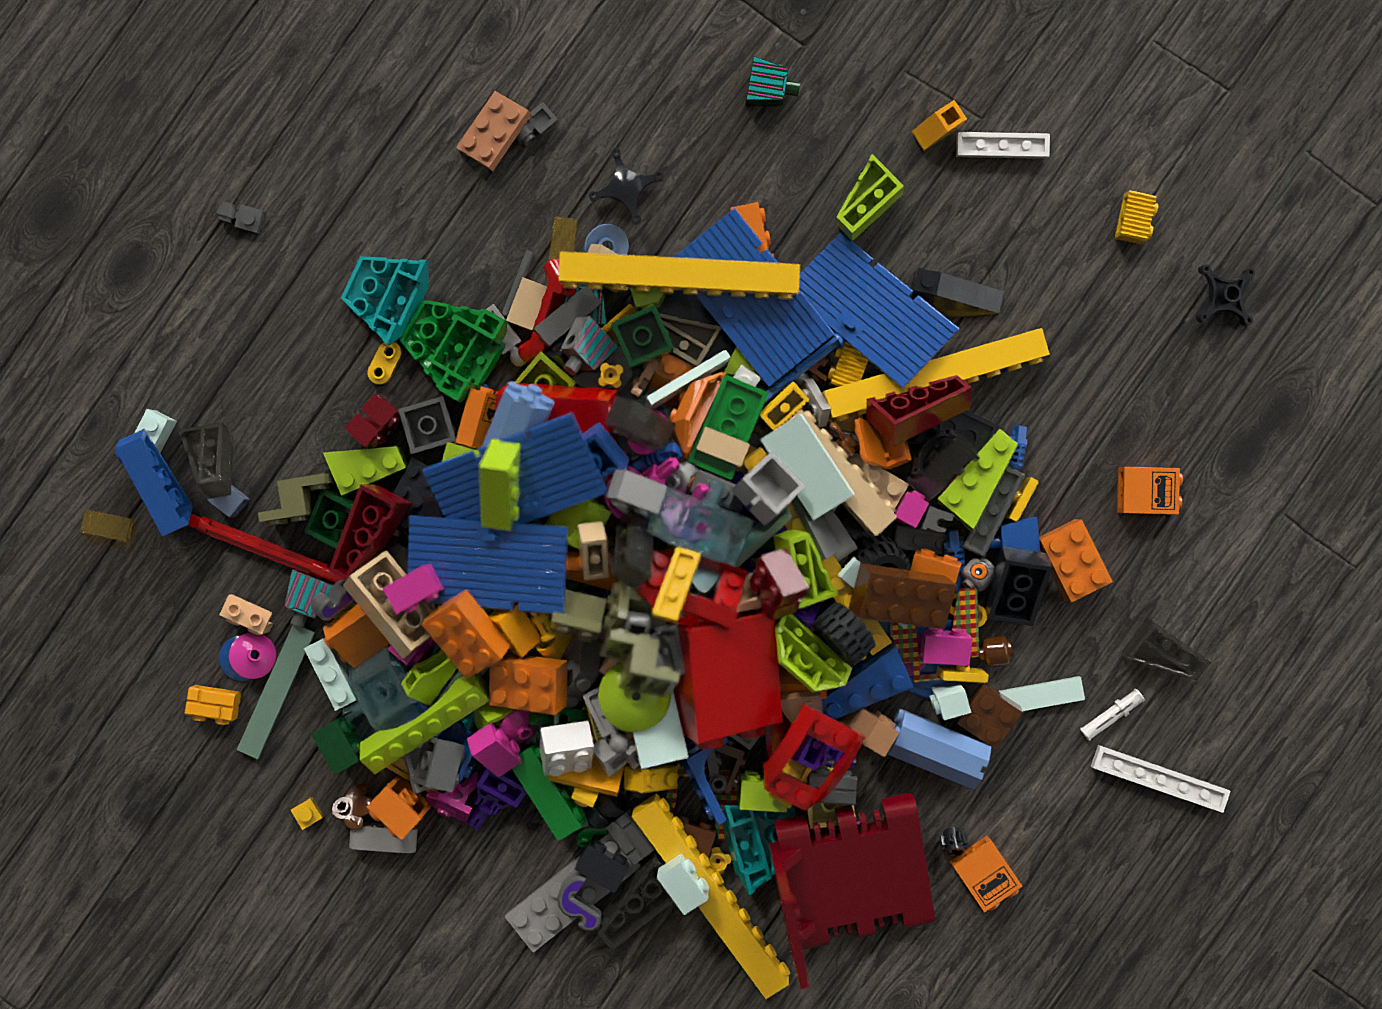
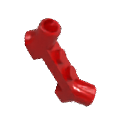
[518,259,576,364]

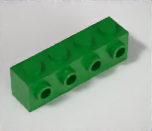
[512,743,585,841]

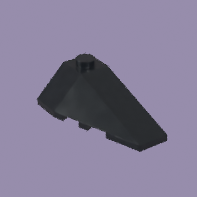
[909,268,1004,319]

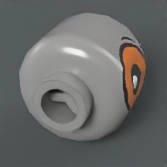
[665,459,699,493]
[961,557,995,592]

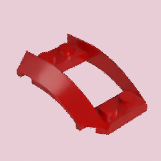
[636,550,749,631]
[763,704,866,810]

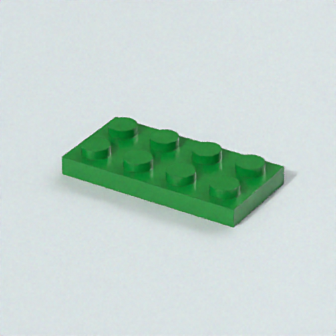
[687,374,768,481]

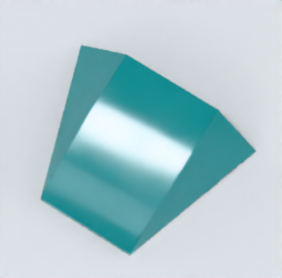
[341,256,429,345]
[722,805,796,895]

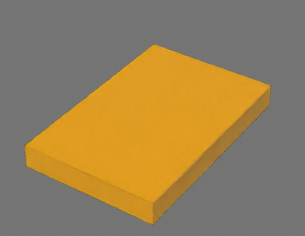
[548,754,626,797]

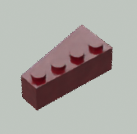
[867,375,972,446]
[329,484,413,580]

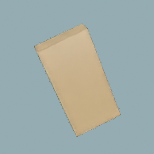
[696,427,750,467]

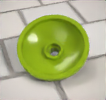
[598,661,671,732]

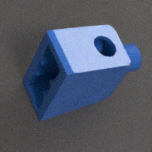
[989,517,1041,553]

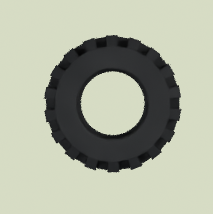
[845,535,910,570]
[813,602,876,666]

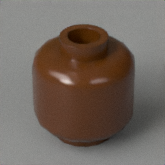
[979,636,1014,667]

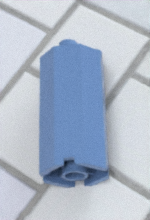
[478,382,554,457]
[887,708,991,789]

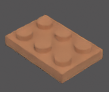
[456,91,532,171]

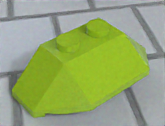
[775,614,852,693]

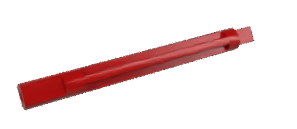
[188,514,343,583]

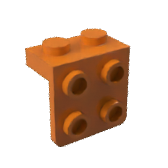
[855,418,912,470]

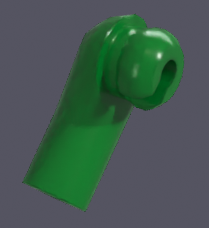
[576,823,607,848]

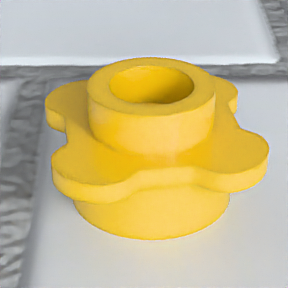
[598,363,623,388]
[708,847,732,875]

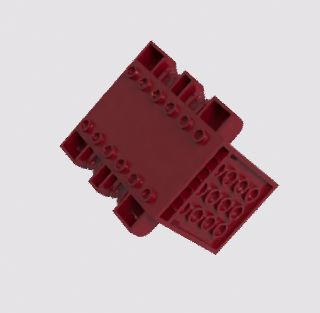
[769,793,936,990]

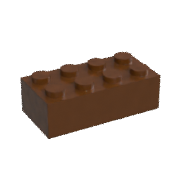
[849,563,957,629]

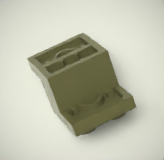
[258,473,336,526]
[602,575,653,639]
[549,590,607,643]
[599,629,680,698]

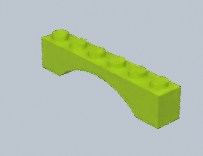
[401,608,495,705]
[360,673,490,774]

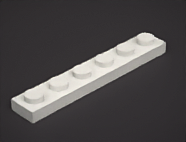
[1091,745,1231,813]

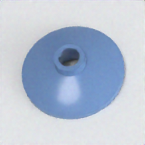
[584,224,629,255]

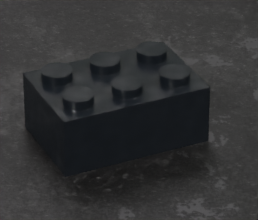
[393,457,434,537]
[984,546,1053,626]

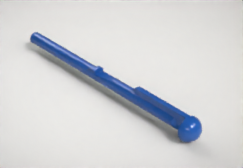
[764,333,845,404]

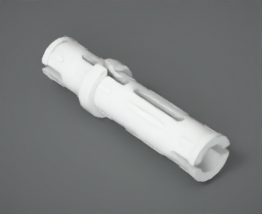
[1080,689,1145,741]

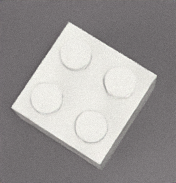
[540,721,594,776]

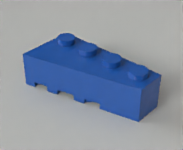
[582,422,629,478]
[115,429,193,536]
[822,637,913,720]

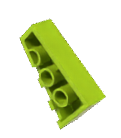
[937,429,1018,532]

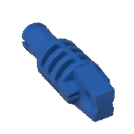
[1008,425,1027,471]
[628,443,683,473]
[943,528,966,593]

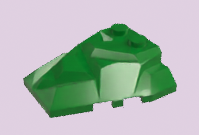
[399,300,508,402]

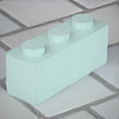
[304,639,362,711]

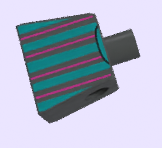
[561,316,618,375]
[285,569,335,627]

